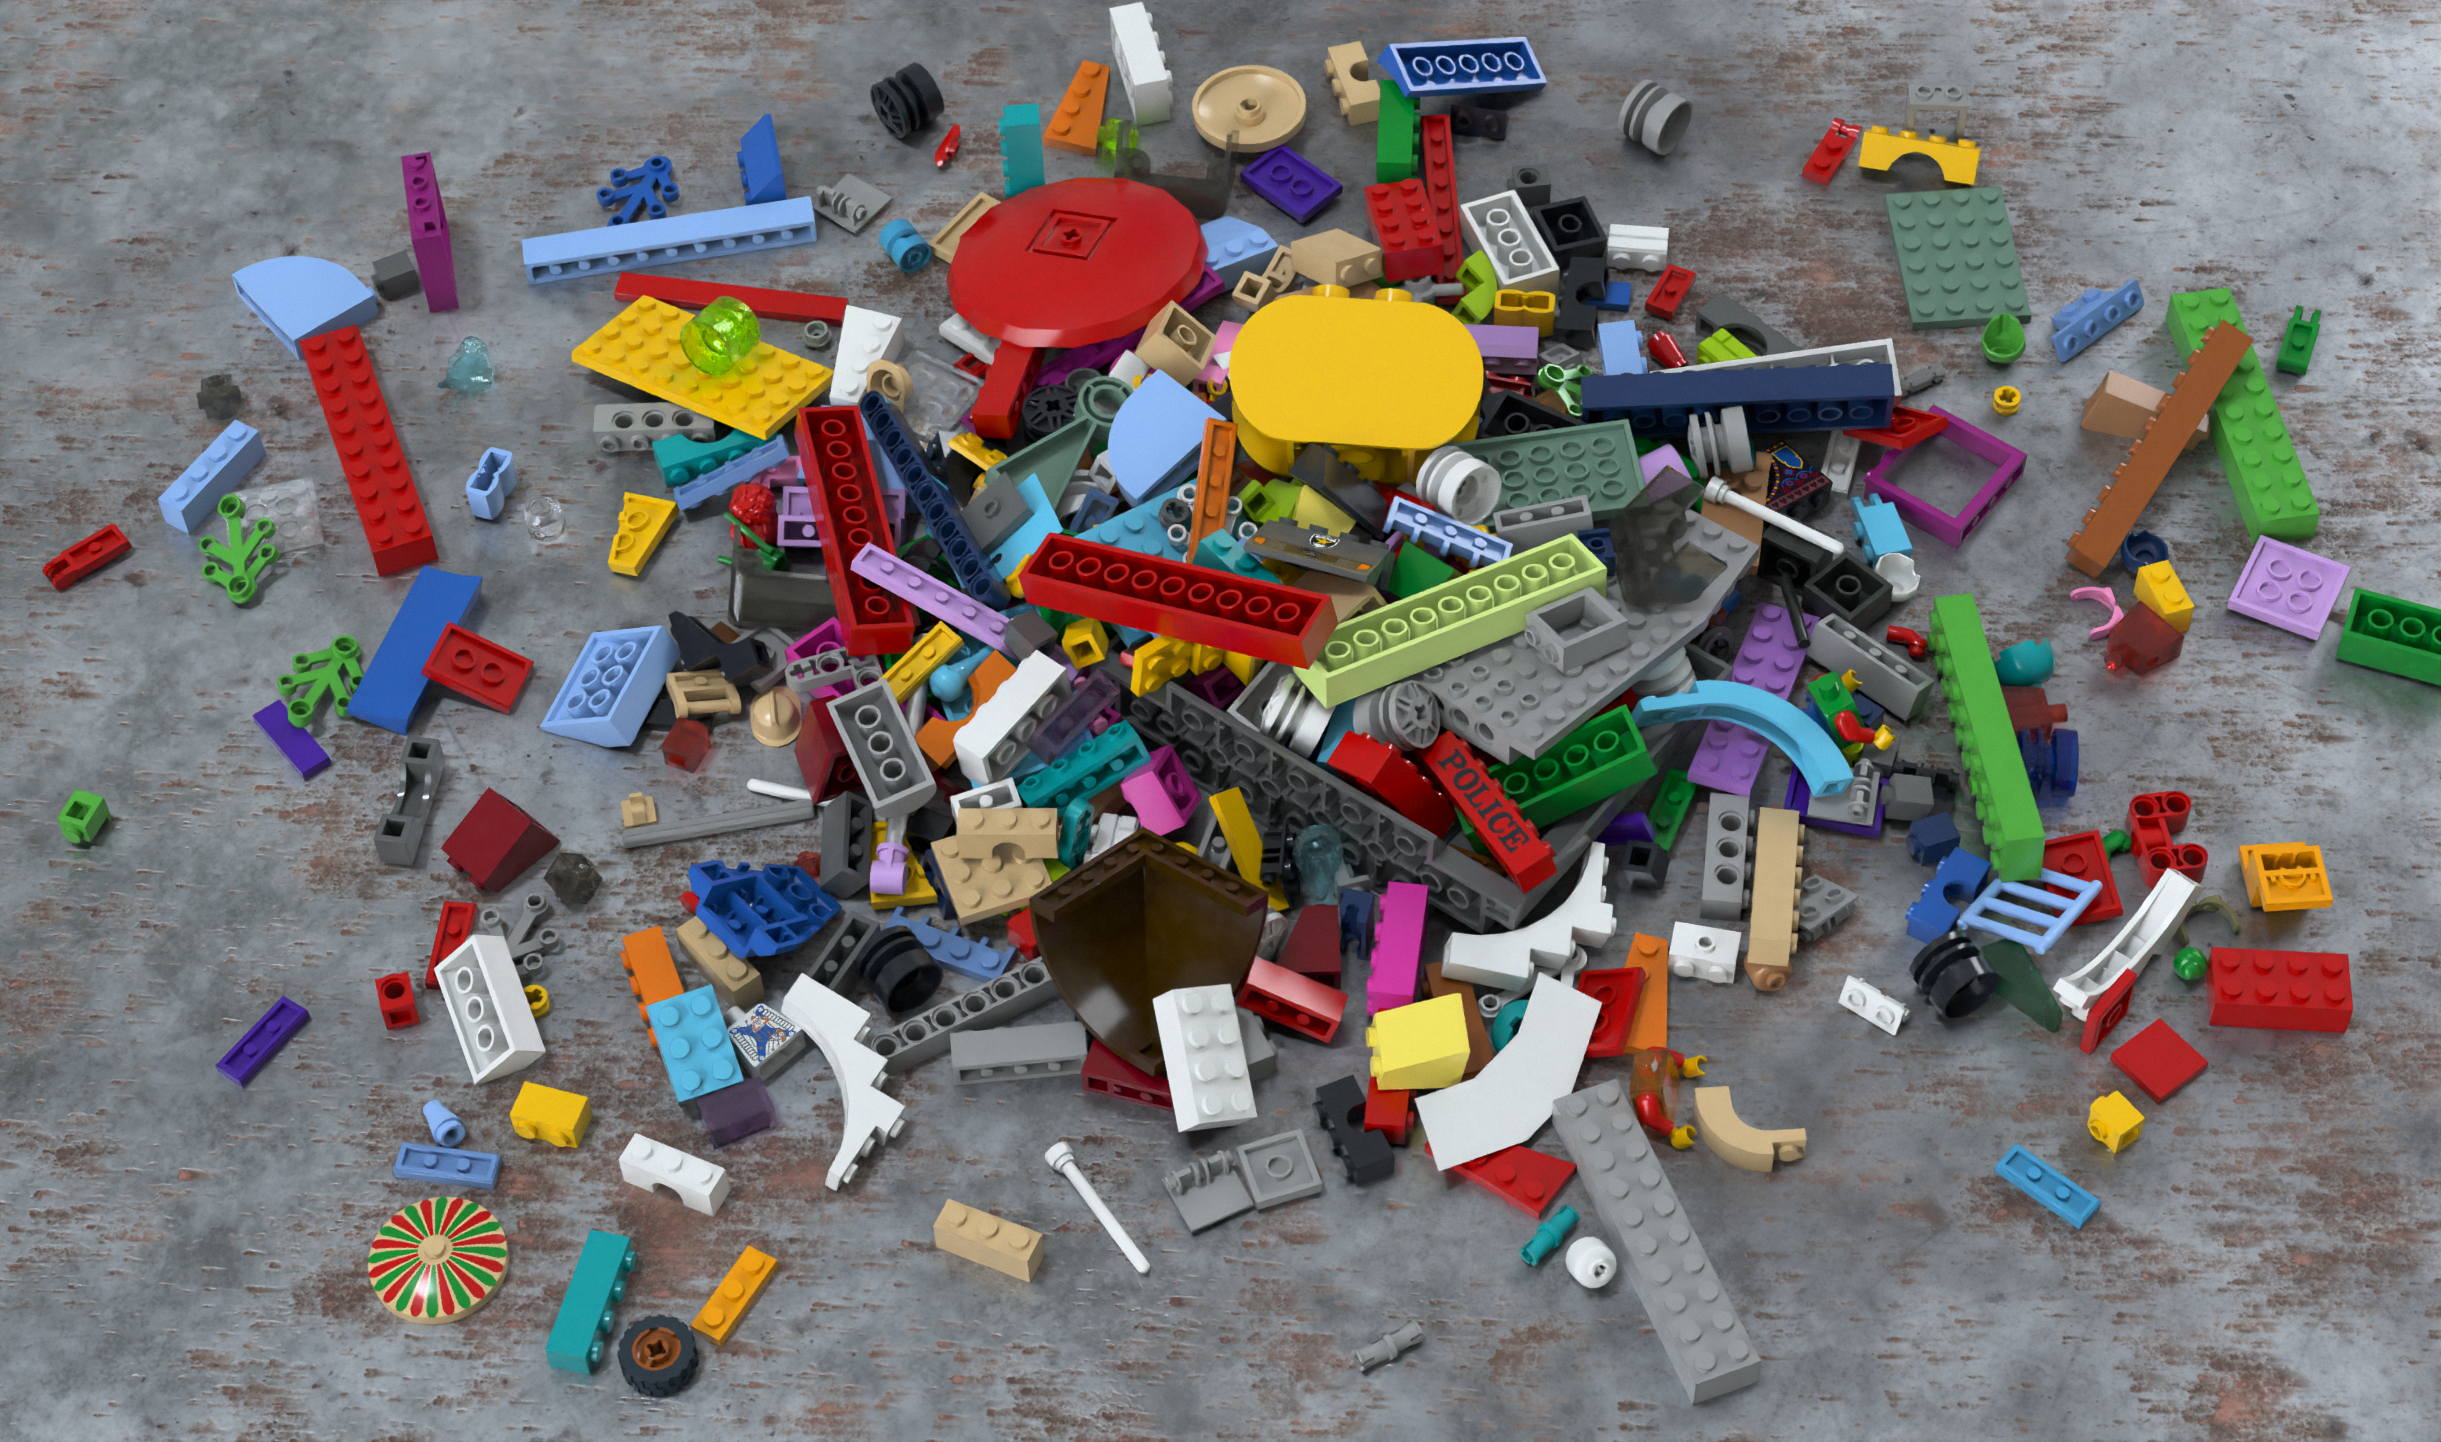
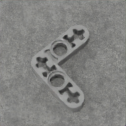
[785,647,883,692]

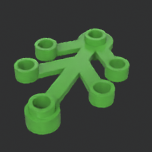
[1537,364,1593,419]
[199,494,280,603]
[277,635,364,728]

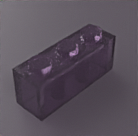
[1026,669,1121,766]

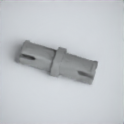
[1352,1320,1425,1371]

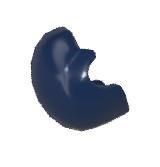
[2121,530,2169,575]

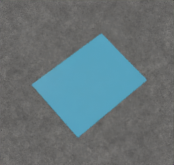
[948,472,1063,588]

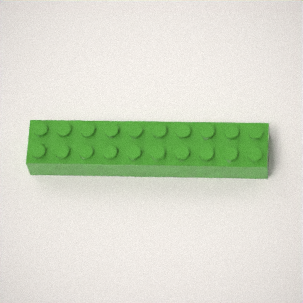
[2166,287,2320,545]
[1927,593,2046,883]

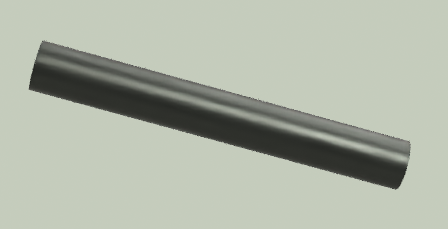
[1778,574,1811,649]

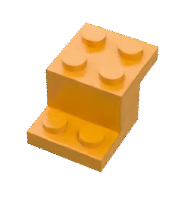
[2238,841,2333,912]

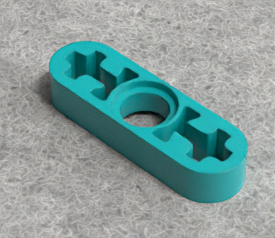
[1056,797,1095,872]

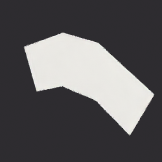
[1415,972,1602,1171]

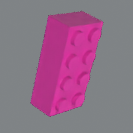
[1366,881,1428,1022]

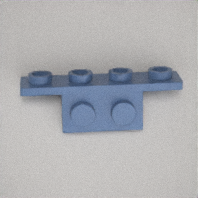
[2051,279,2145,363]

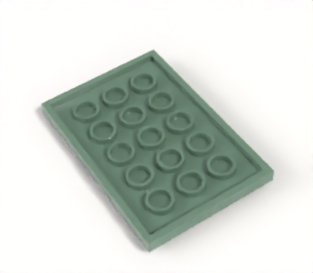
[1884,186,2031,331]
[1443,419,1650,534]

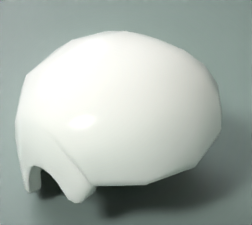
[1873,553,1920,602]

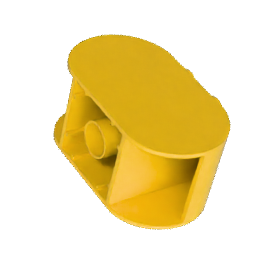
[1229,284,1483,485]

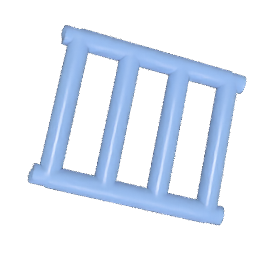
[1957,868,2103,955]

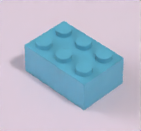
[646,984,744,1105]

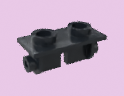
[1450,104,1510,140]

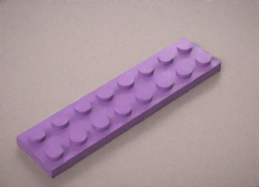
[1687,602,1820,798]

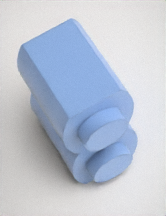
[466,447,517,520]

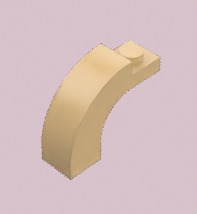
[1232,245,1300,313]
[1693,1086,1807,1172]

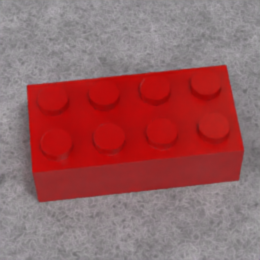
[1364,178,1445,282]
[1326,730,1457,839]
[2205,947,2353,1033]

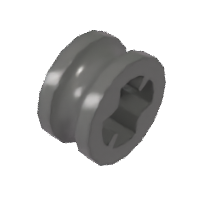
[1158,498,1189,529]

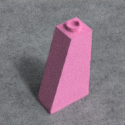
[1193,321,1244,400]

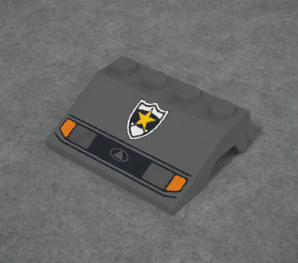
[1243,516,1397,591]

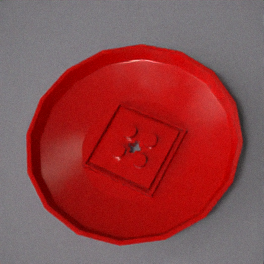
[946,177,1209,348]

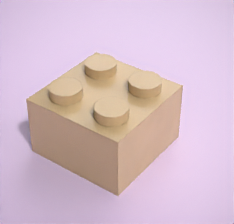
[1135,300,1218,387]

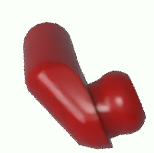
[1886,625,1928,658]

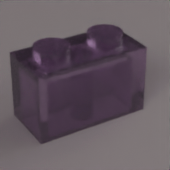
[696,1076,778,1150]

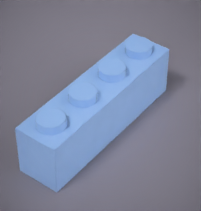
[1597,320,1651,440]
[158,419,266,534]

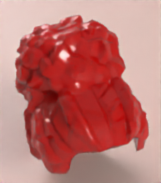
[729,482,778,550]

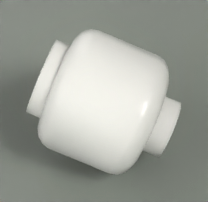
[1565,1237,1617,1288]

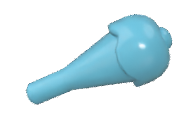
[929,645,998,702]

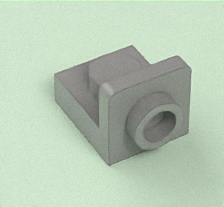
[1537,343,1584,384]
[1328,853,1371,905]

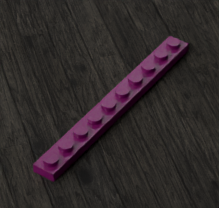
[960,264,1226,435]

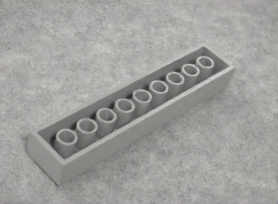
[1552,1079,1761,1405]

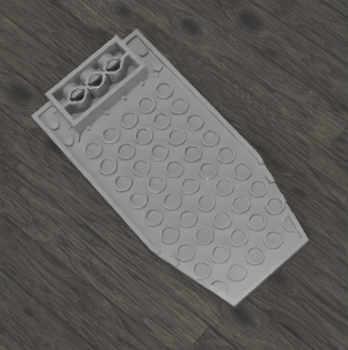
[1398,497,1760,765]

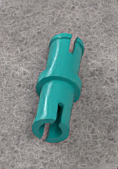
[1519,1204,1580,1266]

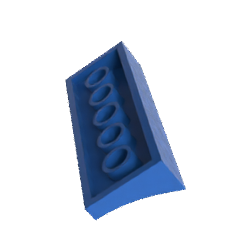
[1376,37,1547,98]
[347,565,483,736]

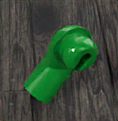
[2102,830,2132,862]

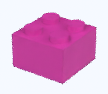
[1120,744,1202,836]

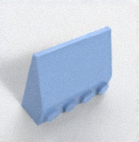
[1200,215,1278,293]
[540,625,681,747]

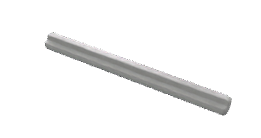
[622,799,815,848]

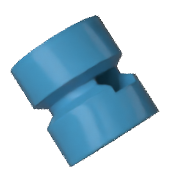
[879,218,932,273]

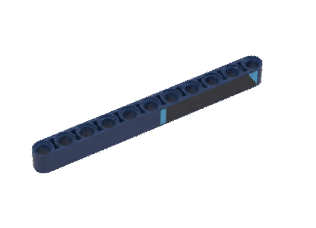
[859,390,1011,612]

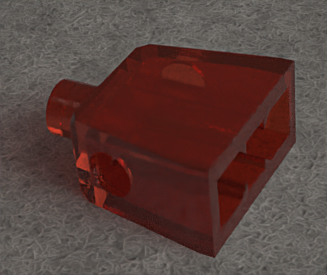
[2104,600,2185,676]
[2000,686,2068,750]

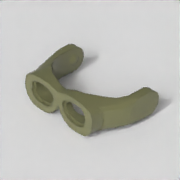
[2177,895,2241,945]

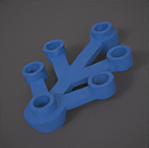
[597,156,680,227]

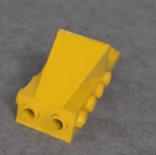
[1130,558,1302,698]

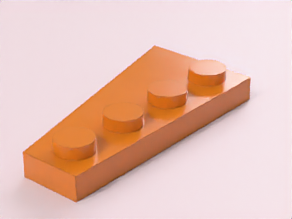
[1043,60,1110,157]
[1624,932,1668,1057]

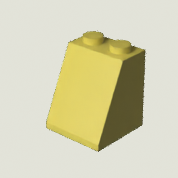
[1292,484,1357,576]
[1366,993,1470,1090]

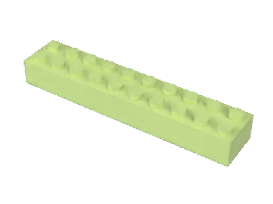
[1293,533,1607,709]

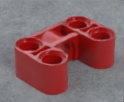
[2125,791,2209,889]

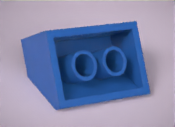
[736,113,787,206]

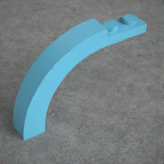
[1631,680,1854,798]

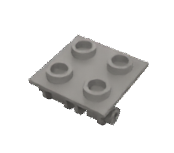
[812,173,893,233]
[1807,758,1880,826]
[1793,874,1859,943]
[1162,1150,1254,1232]

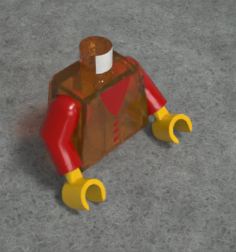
[1629,1046,1707,1150]

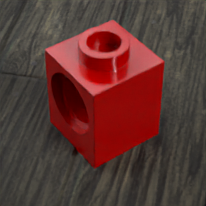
[375,971,420,1030]

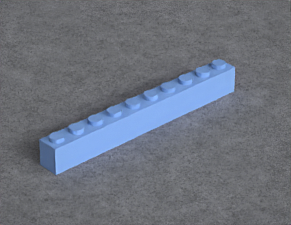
[522,196,818,285]

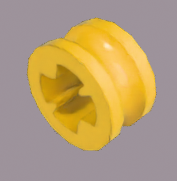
[1992,386,2021,416]
[523,985,550,1019]

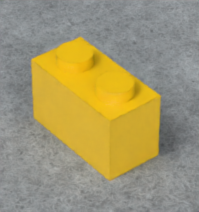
[2134,560,2195,638]
[509,1082,593,1148]

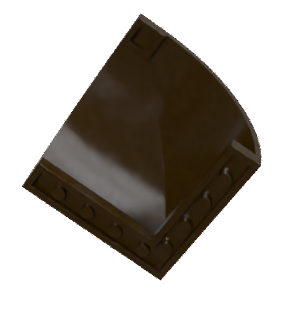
[1029,827,1269,1077]

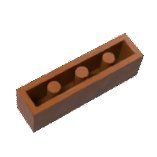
[1419,961,1493,1083]

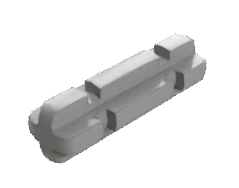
[1899,363,1946,398]

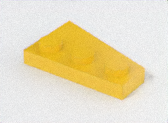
[608,492,680,576]
[869,821,938,910]

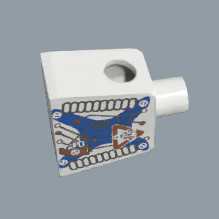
[724,1004,806,1085]

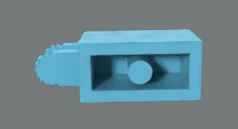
[1850,493,1912,570]

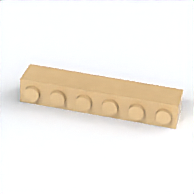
[1747,807,1805,967]

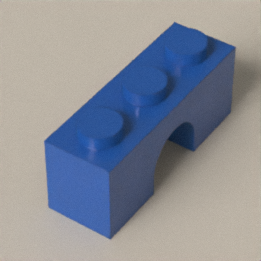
[1905,847,1991,945]

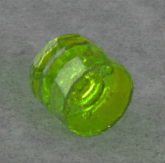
[680,296,761,376]

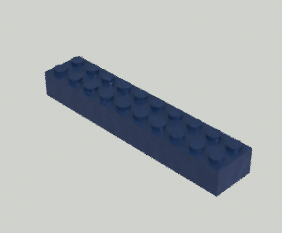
[1580,362,1895,438]

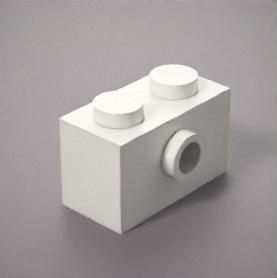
[1668,921,1742,984]

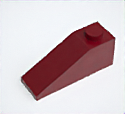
[1081,1039,1175,1113]

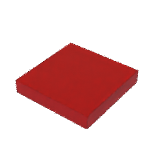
[2079,968,2137,1055]
[2110,1018,2209,1105]

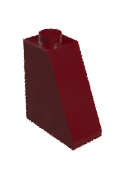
[1276,904,1341,990]

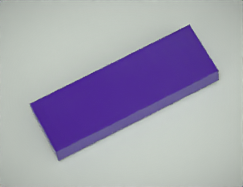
[252,699,332,780]
[215,996,310,1087]

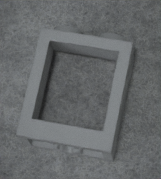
[1902,84,1968,155]
[1524,586,1628,674]

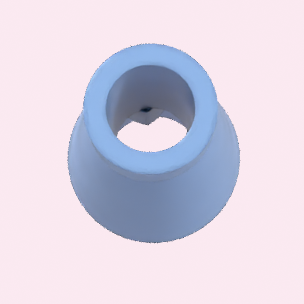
[423,1100,465,1147]

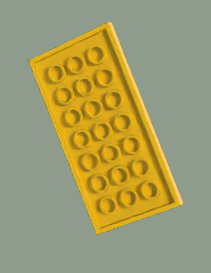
[571,295,834,440]

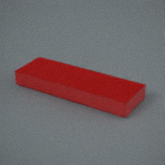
[425,901,478,990]

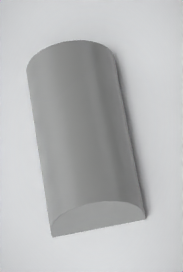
[826,677,937,818]

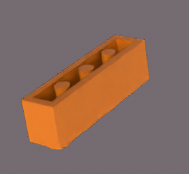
[619,925,684,1049]

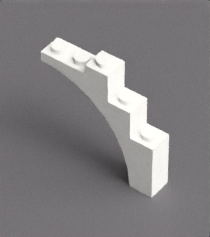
[1441,841,1616,992]
[2053,868,2204,1022]
[781,973,906,1191]

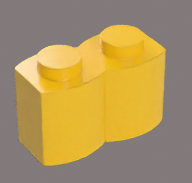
[1494,289,1555,337]

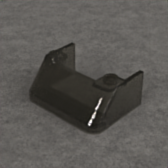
[1114,119,1240,220]
[1608,465,1728,608]
[727,524,839,634]

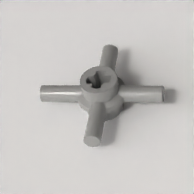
[1382,275,1464,305]

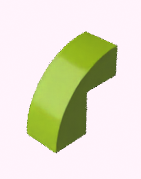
[1452,249,1497,325]

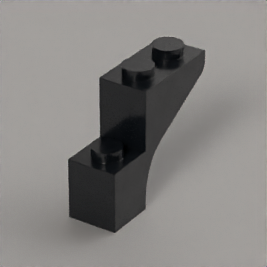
[668,611,774,687]

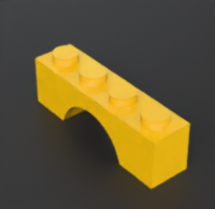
[1858,125,1981,185]

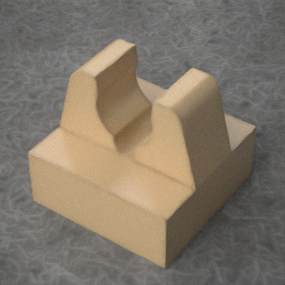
[621,792,658,829]

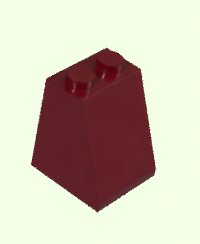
[794,695,865,804]
[440,787,561,893]

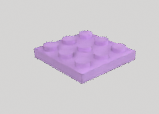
[2227,535,2351,641]

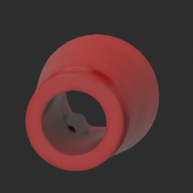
[1646,331,1689,369]

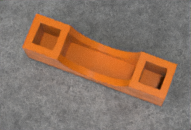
[914,649,1017,772]

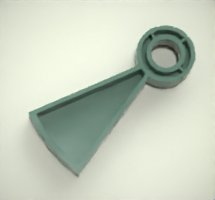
[984,376,1134,512]

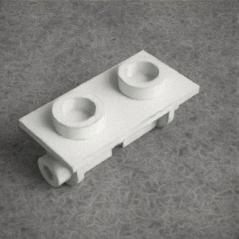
[1838,975,1911,1036]

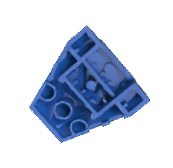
[688,860,842,958]

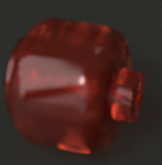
[793,850,821,879]

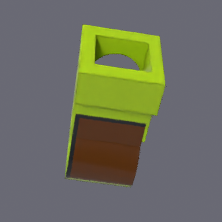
[1229,468,1275,522]

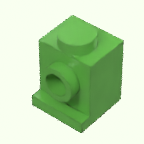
[57,789,111,843]

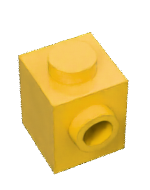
[1062,617,1109,670]
[2087,1090,2145,1154]

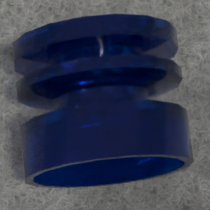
[2017,727,2079,797]

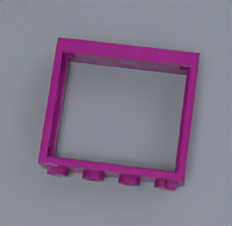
[401,152,459,313]
[1863,404,2027,550]

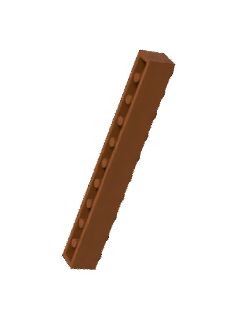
[2064,319,2254,579]

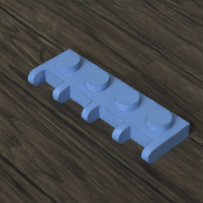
[673,434,790,511]
[1382,496,1513,569]
[884,906,1018,983]

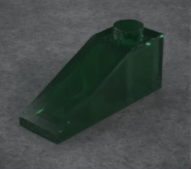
[1979,939,2063,1033]

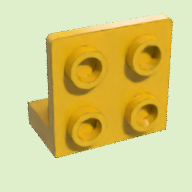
[948,432,1008,489]

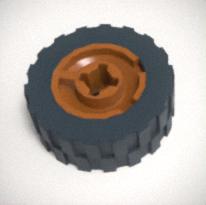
[618,1314,699,1397]

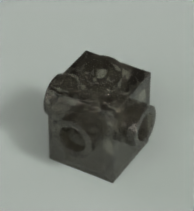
[196,374,242,420]
[543,853,603,904]

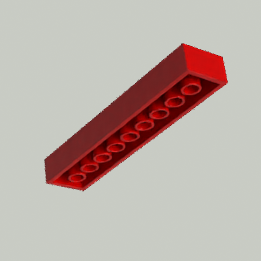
[299,324,439,577]
[795,405,915,656]
[1018,532,1339,670]

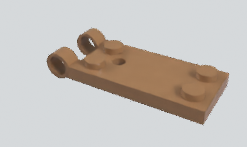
[1700,451,1772,575]

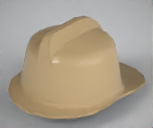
[866,359,913,414]
[750,686,802,747]

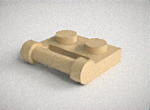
[666,669,741,719]

